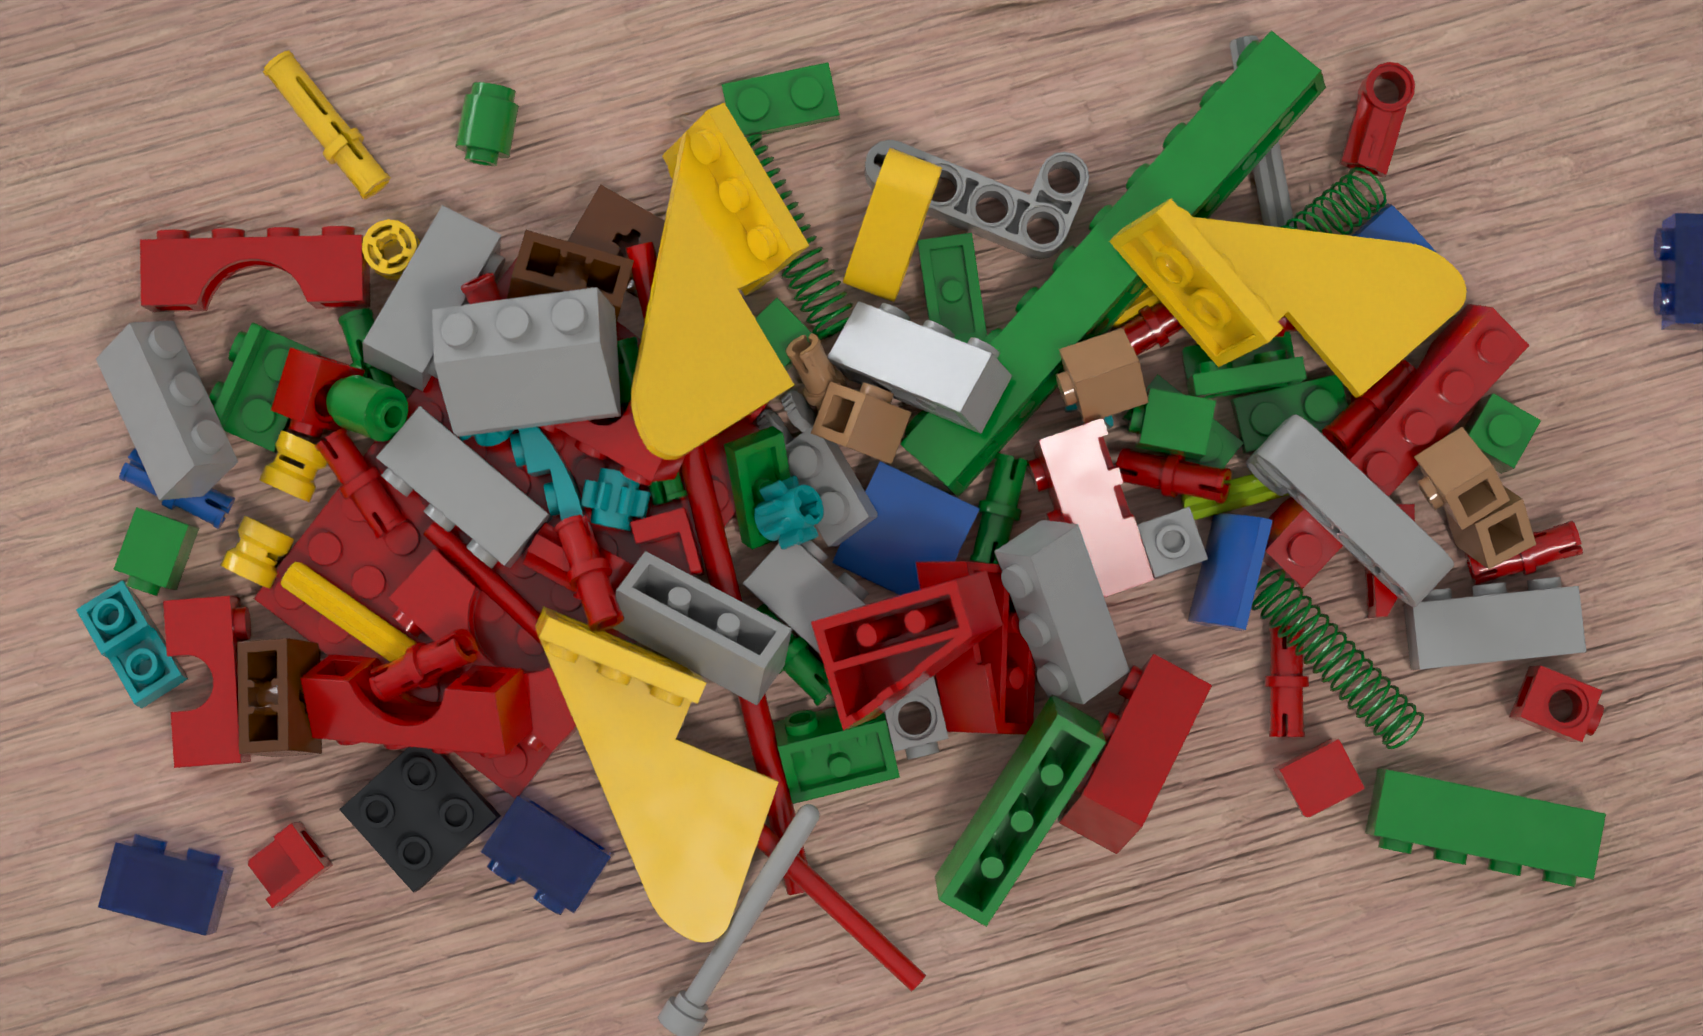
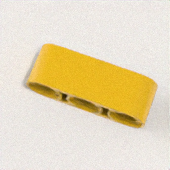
[843,148,943,302]

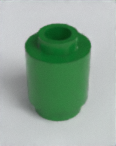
[455,82,519,167]
[326,375,408,442]

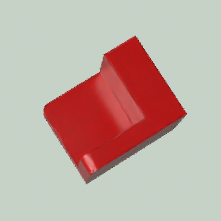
[630,507,705,577]
[1274,738,1365,817]
[248,821,333,908]

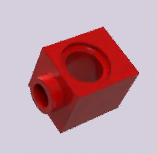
[271,347,365,438]
[1509,665,1604,742]

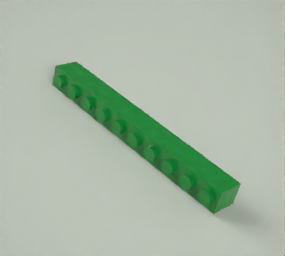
[900,30,1326,498]

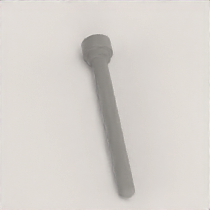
[658,804,820,1036]

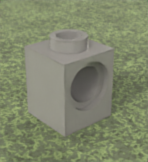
[1137,507,1208,579]
[884,676,949,760]

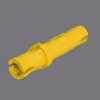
[263,50,391,200]

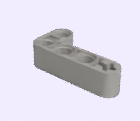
[865,140,1089,260]
[1246,415,1454,607]

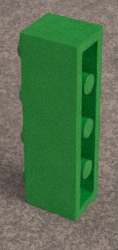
[935,695,1106,927]
[1365,768,1606,887]

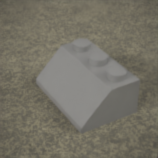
[432,287,621,437]

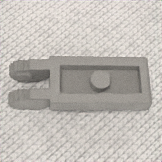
[756,389,878,547]

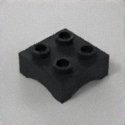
[339,747,501,893]

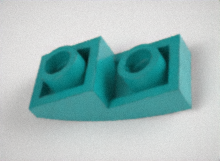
[510,427,587,521]
[76,580,188,709]

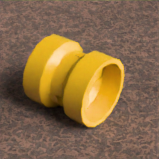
[362,219,421,281]
[259,430,327,503]
[220,515,295,589]

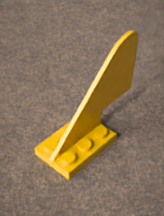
[631,103,809,460]
[1109,198,1467,398]
[535,606,778,943]

